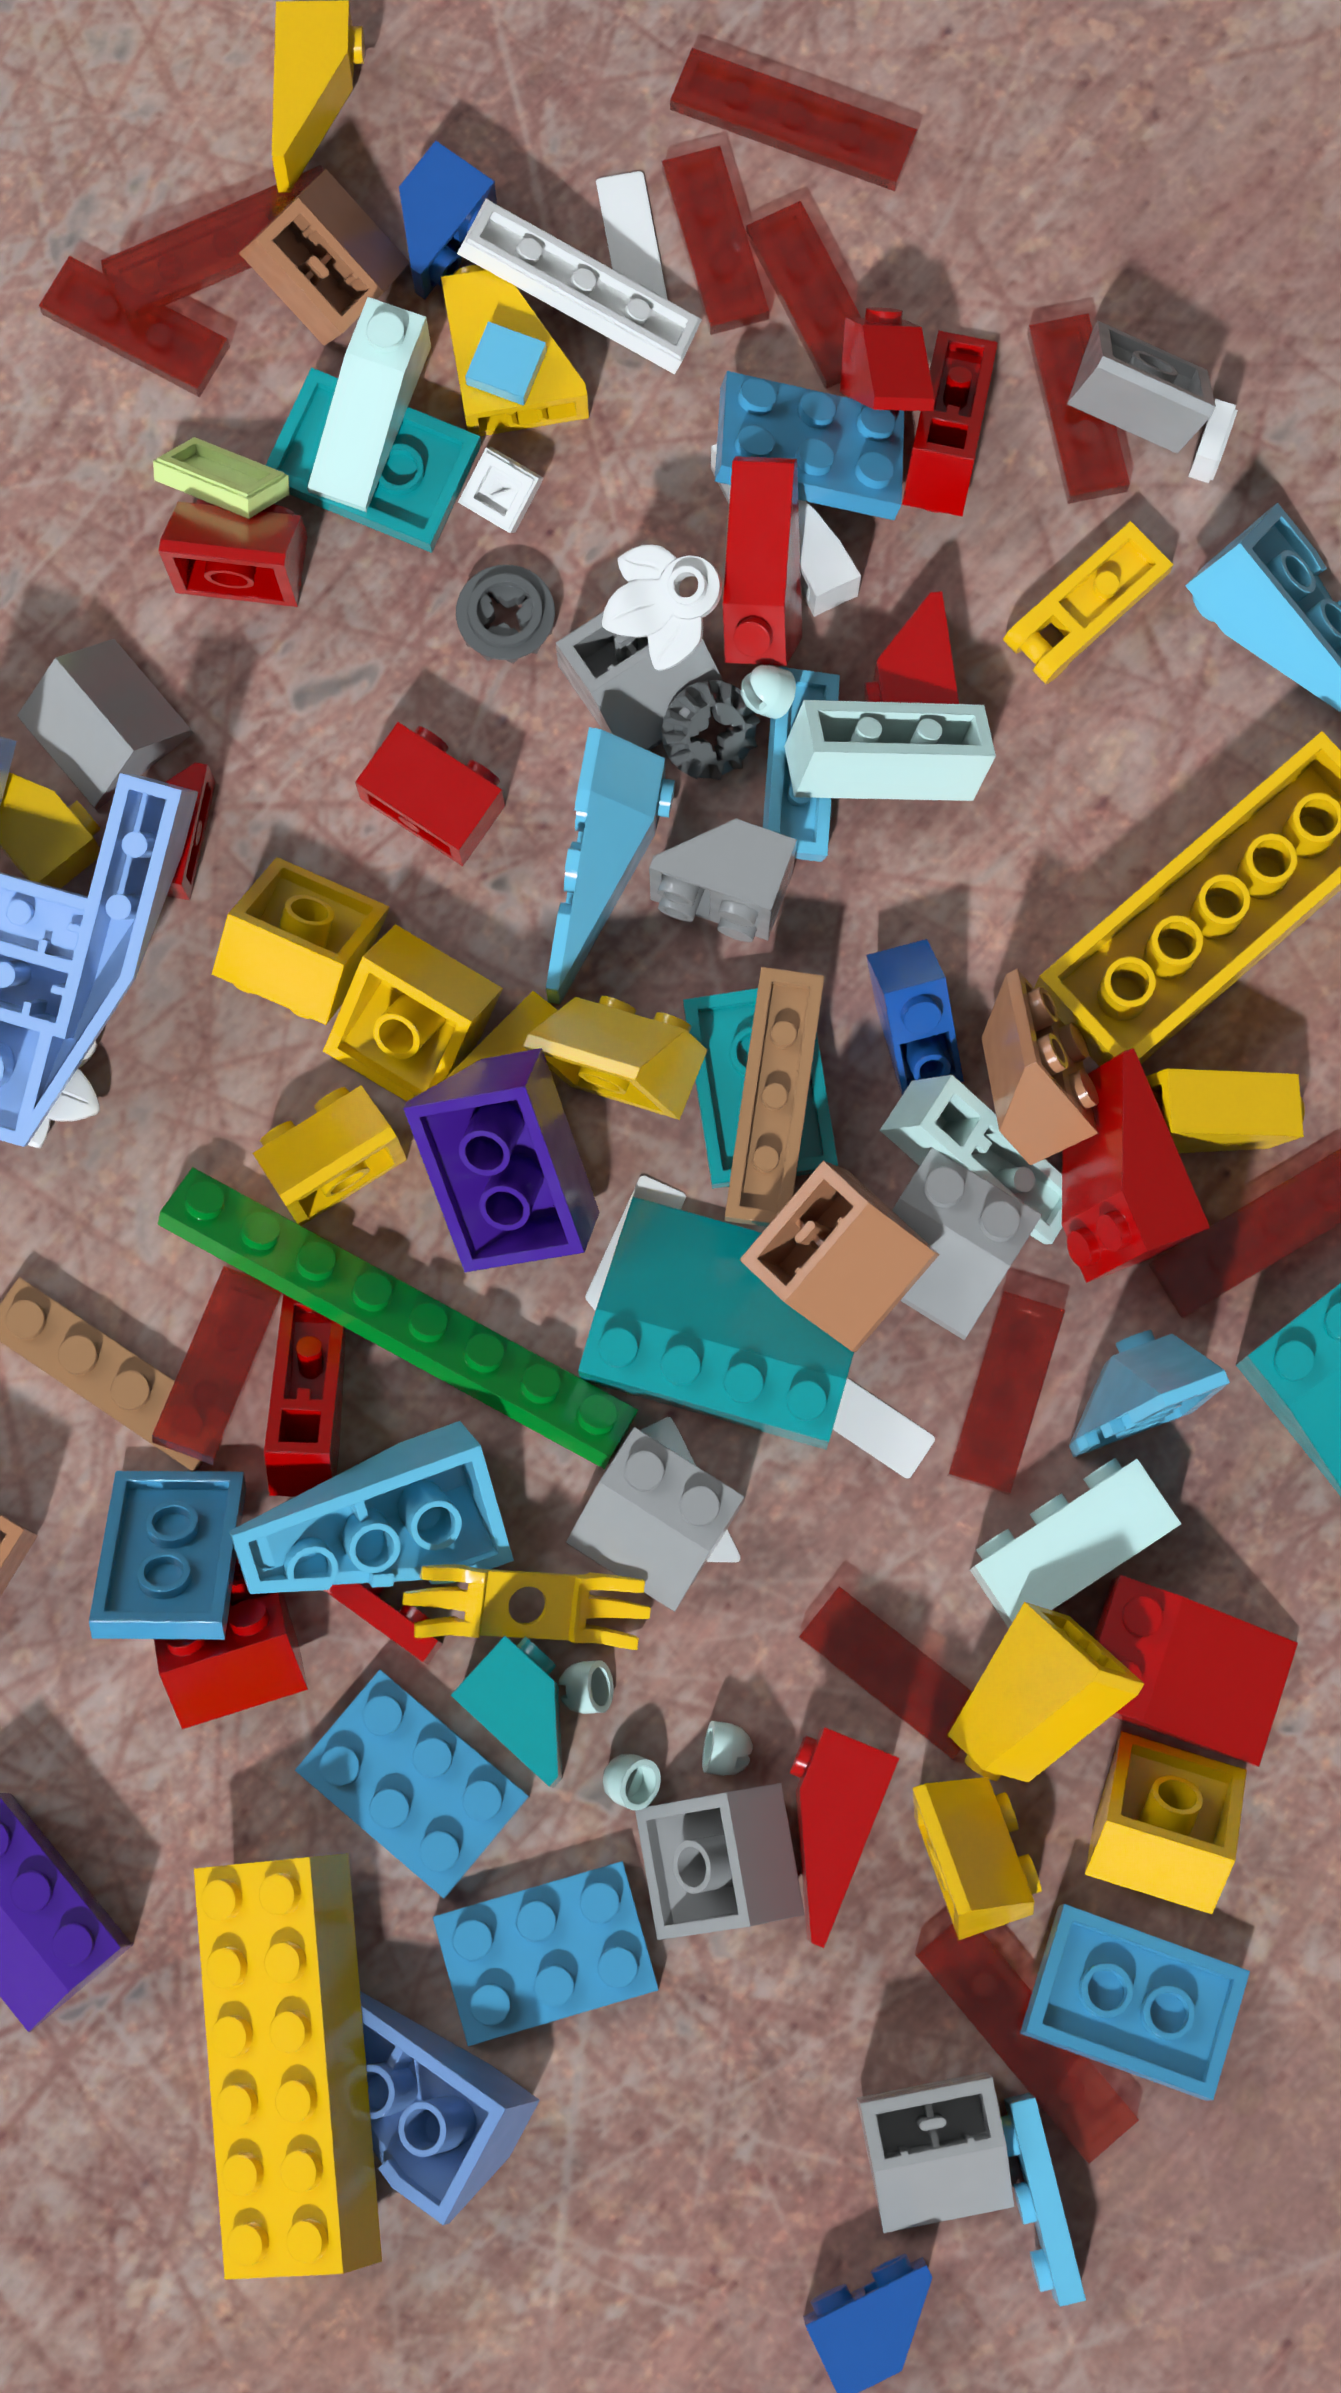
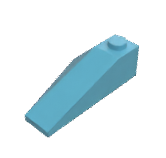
[1185,503,1341,712]
[546,727,675,1004]
[1069,1330,1230,1458]
[229,1421,514,1594]

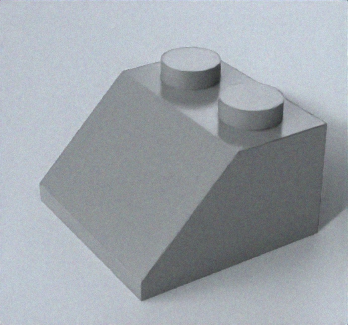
[892,1147,1042,1341]
[566,1427,745,1612]
[635,1783,805,1940]

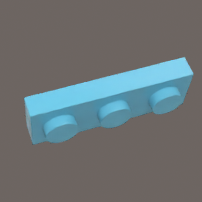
[763,667,840,862]
[1001,2093,1086,2307]

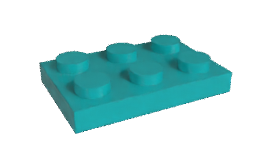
[266,367,481,553]
[683,988,838,1189]

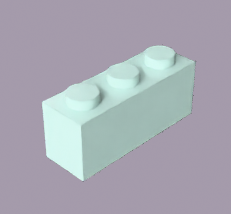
[784,700,996,801]
[970,1458,1181,1628]

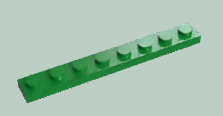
[158,1167,638,1469]

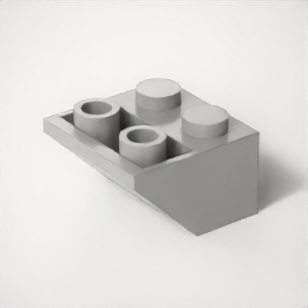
[556,612,723,751]
[649,818,797,942]
[857,2072,1014,2233]

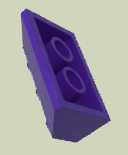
[403,1048,600,1272]
[0,1793,133,2032]

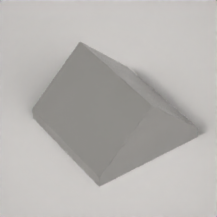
[1067,320,1216,454]
[17,639,193,811]

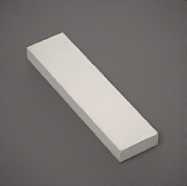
[457,199,702,374]

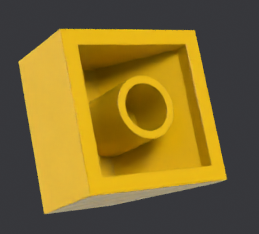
[212,857,390,1025]
[323,924,503,1102]
[523,996,707,1120]
[252,1085,407,1226]
[1085,1731,1247,1914]
[913,1777,1042,1940]

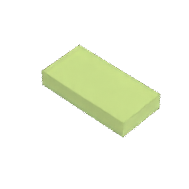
[153,437,289,519]

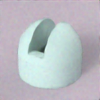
[741,665,796,719]
[559,1660,614,1714]
[702,1721,753,1776]
[603,1754,661,1811]

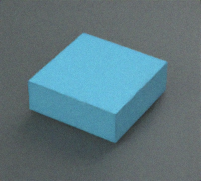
[465,321,547,406]

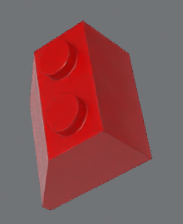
[158,498,308,607]

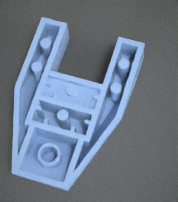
[0,736,198,1147]

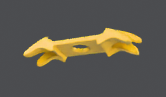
[402,1564,651,1650]

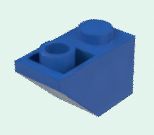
[399,141,497,299]
[866,939,964,1095]
[803,2254,933,2393]

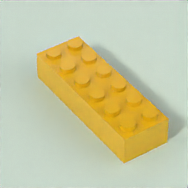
[1034,731,1341,1066]
[194,1853,382,2280]

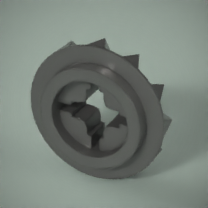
[456,565,555,664]
[662,680,761,780]

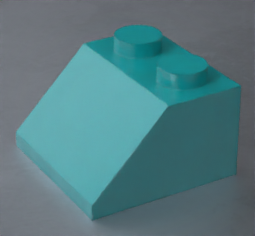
[451,1636,563,1788]

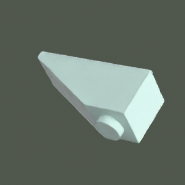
[307,297,431,512]
[880,1075,1062,1244]

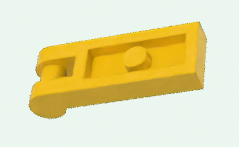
[1003,521,1173,684]

